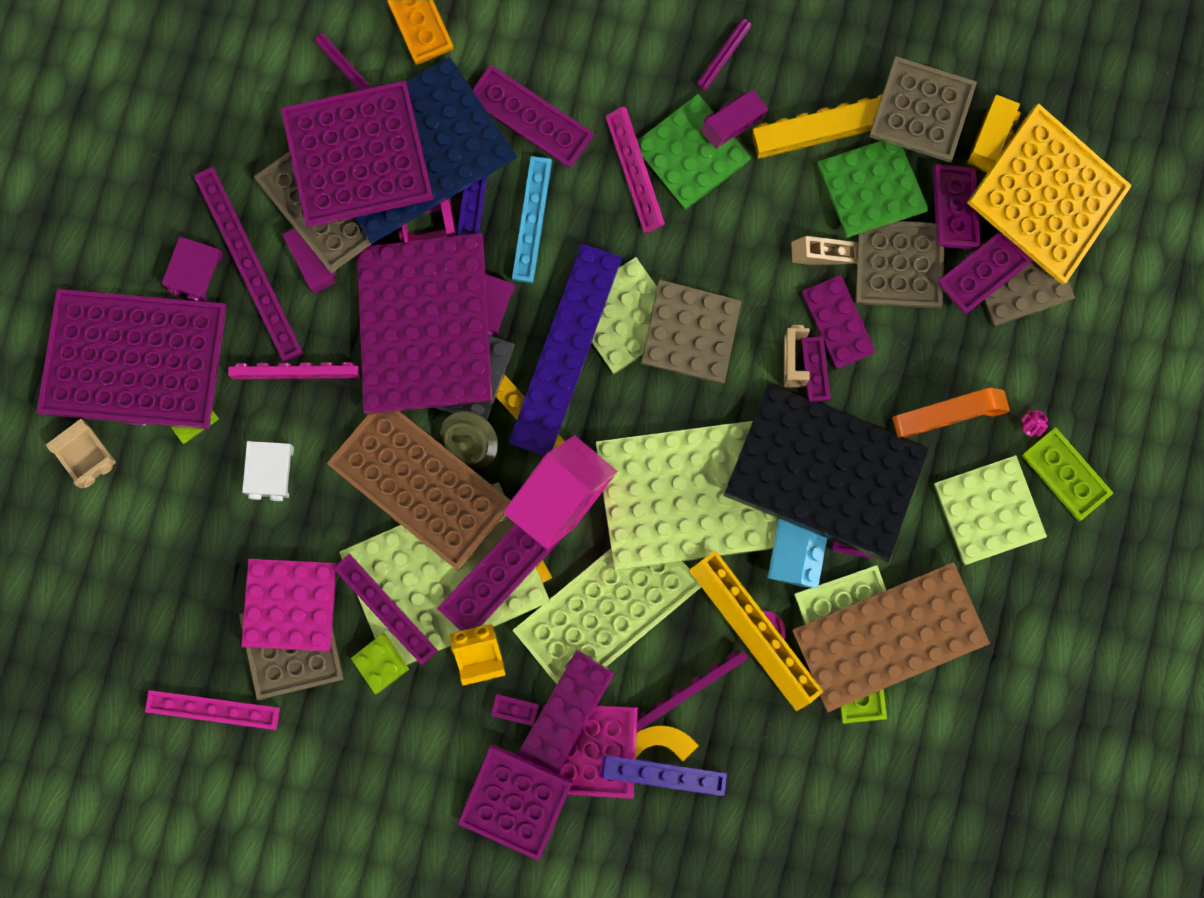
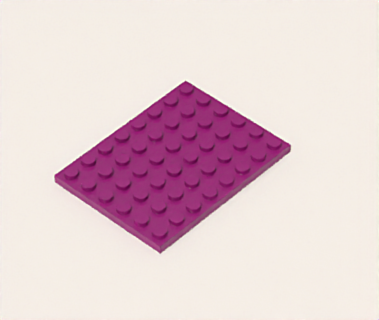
[357,233,493,414]
[37,289,227,430]

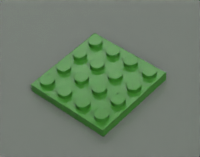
[637,94,751,210]
[818,141,928,237]

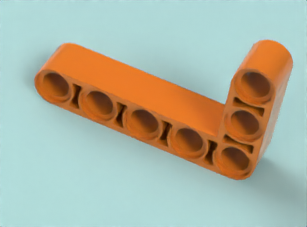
[892,388,1010,438]

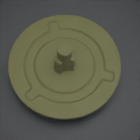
[440,411,498,470]

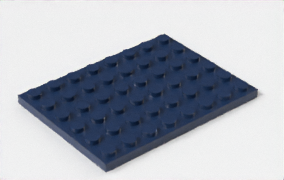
[354,56,517,244]

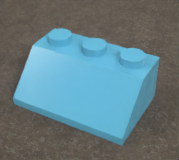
[768,519,827,588]

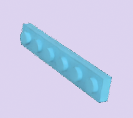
[512,156,552,284]

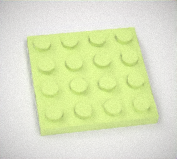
[592,257,657,375]
[933,456,1047,566]
[794,565,886,625]

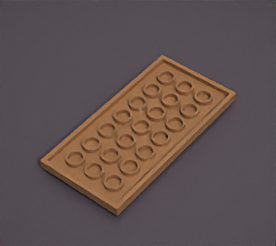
[327,411,511,571]
[792,562,990,712]

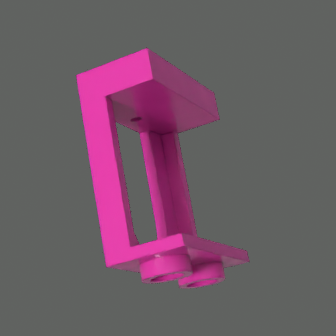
[399,198,457,243]

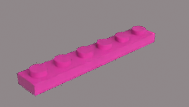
[606,107,665,233]
[228,362,361,379]
[145,690,280,730]

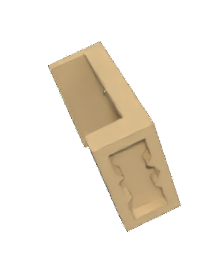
[784,325,809,388]

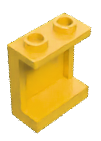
[449,624,505,686]

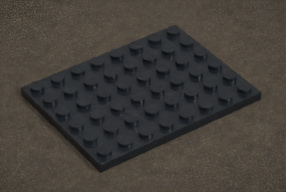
[723,383,929,563]

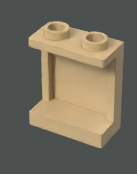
[46,419,116,488]

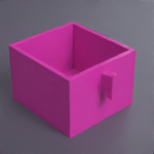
[503,435,618,550]

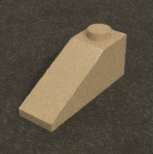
[792,236,858,265]

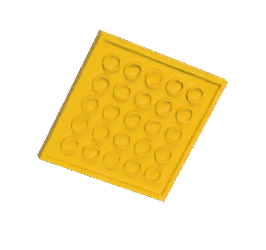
[967,104,1132,284]

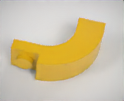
[635,726,699,761]

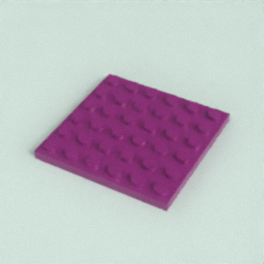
[281,80,434,228]

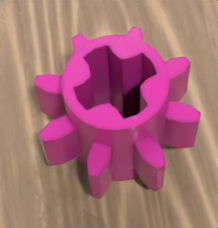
[1020,410,1048,437]

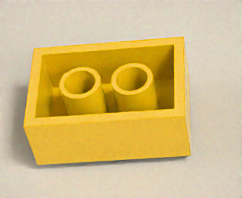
[966,95,1021,173]

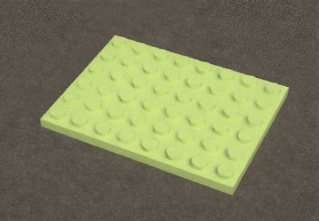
[595,421,779,571]
[340,482,550,665]

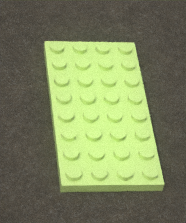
[513,549,701,684]

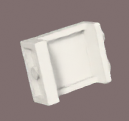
[242,441,294,501]

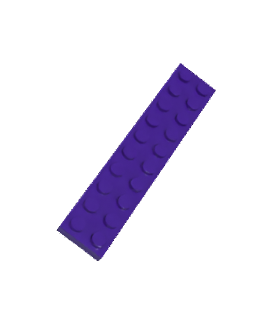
[509,244,622,457]

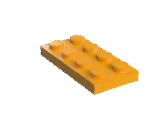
[387,0,454,65]

